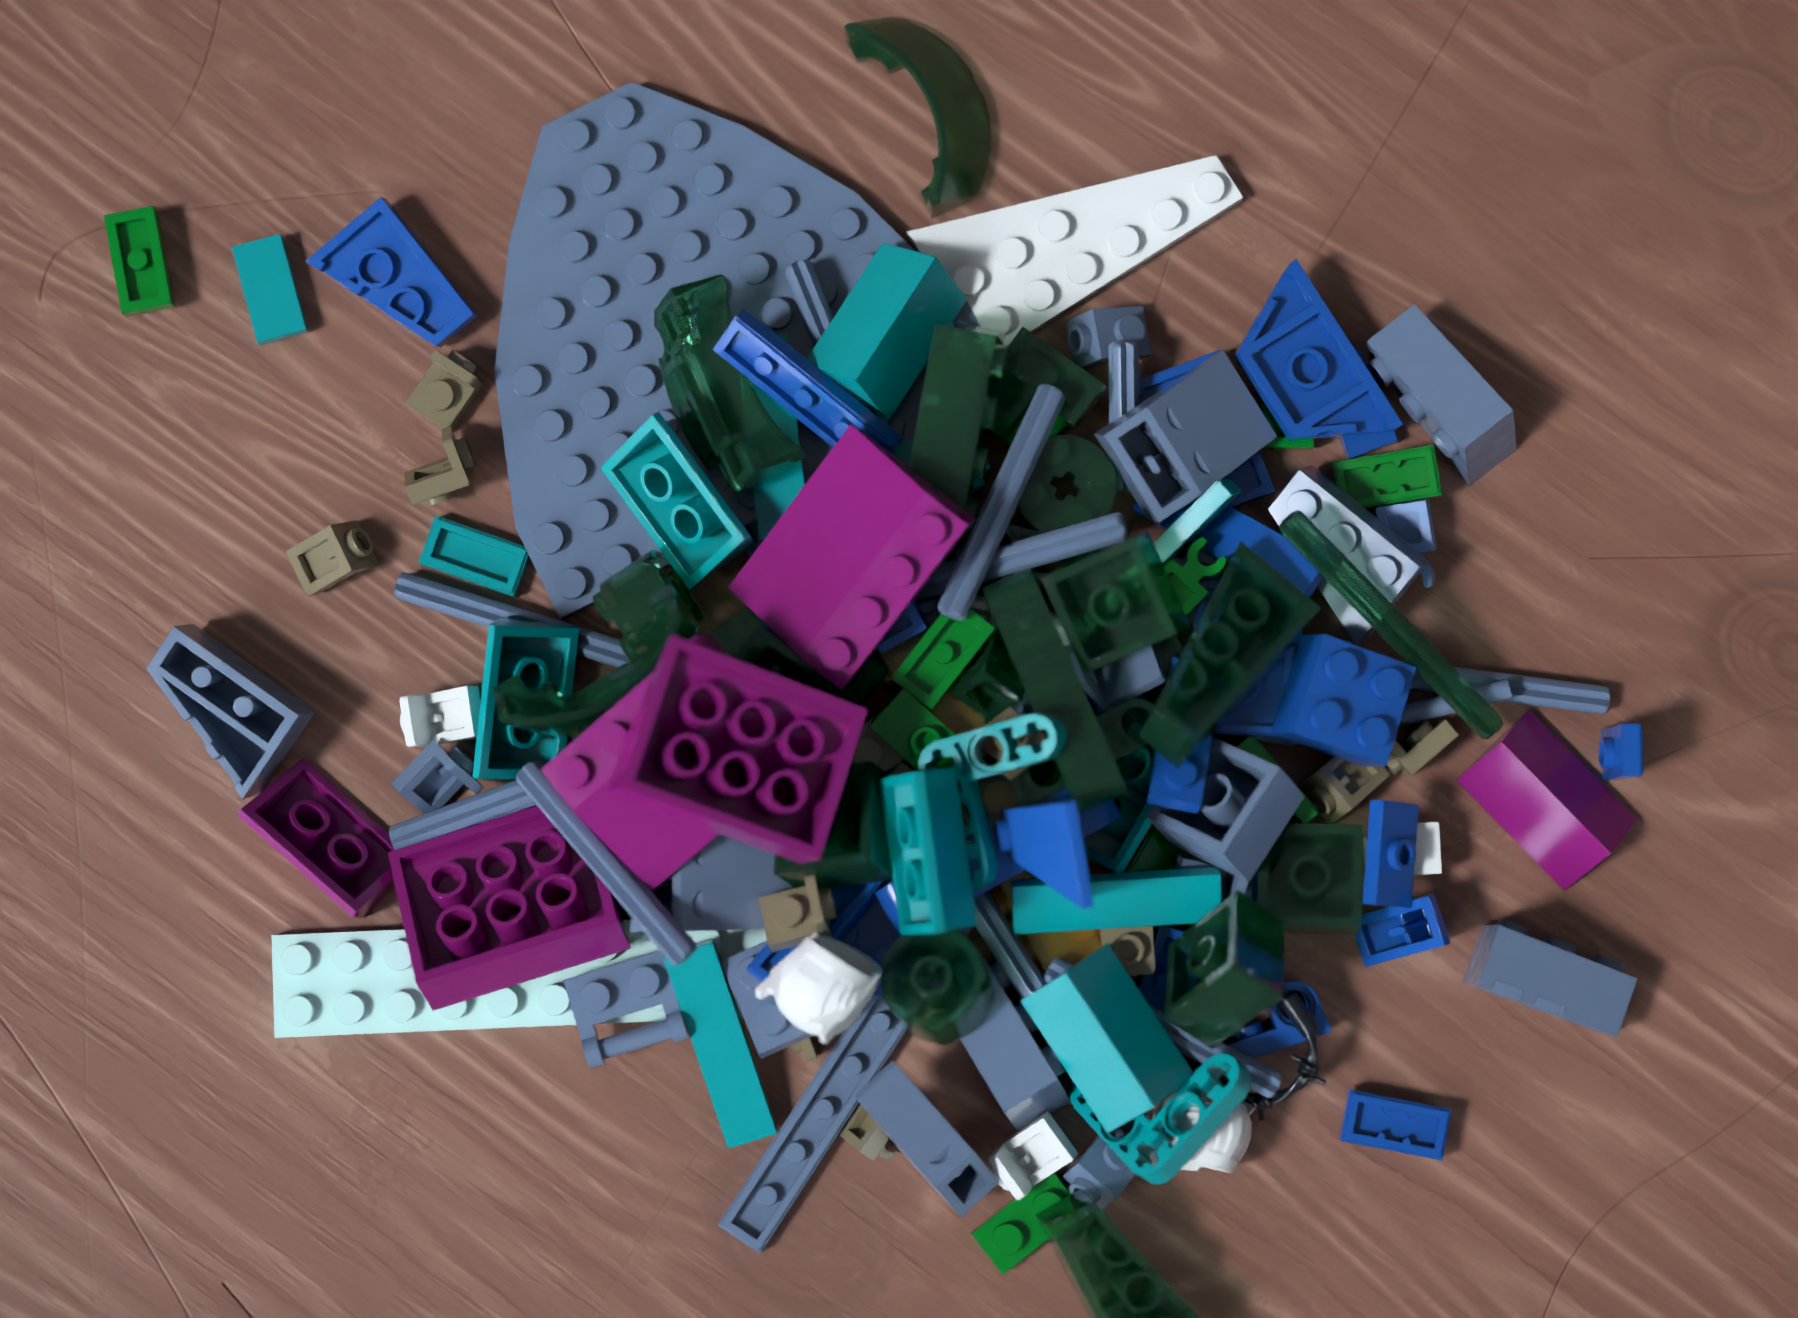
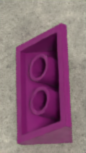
[1455,709,1637,890]
[237,758,395,918]

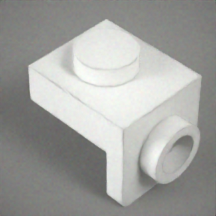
[400,686,481,747]
[988,1112,1078,1200]

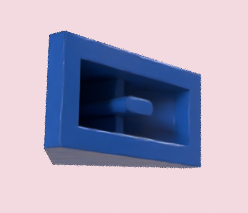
[1349,894,1451,967]

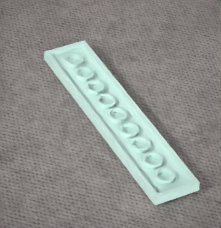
[271,920,767,1038]

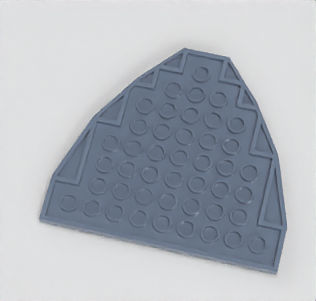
[494,82,1014,620]

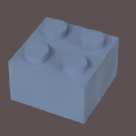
[1146,737,1305,882]

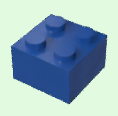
[1271,634,1416,767]

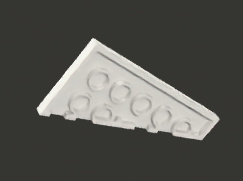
[907,155,1243,356]

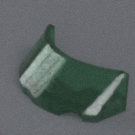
[844,17,991,218]
[654,274,806,492]
[494,583,699,736]

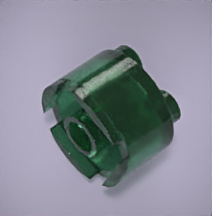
[1016,435,1116,536]
[592,549,709,669]
[881,930,995,1045]

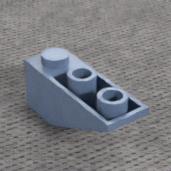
[854,1061,999,1218]

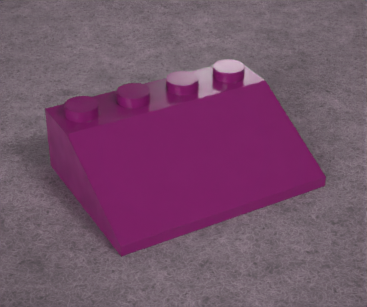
[728,423,976,690]
[540,633,730,891]
[606,635,868,864]
[388,806,631,1011]

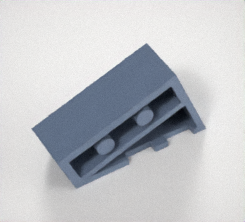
[146,624,316,799]
[1462,919,1638,1037]
[927,951,1071,1132]

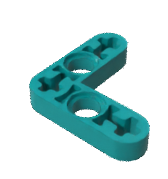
[918,713,1066,890]
[1070,1053,1252,1185]

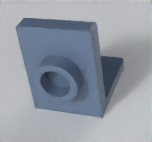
[1066,637,1166,712]

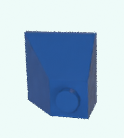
[995,797,1094,909]

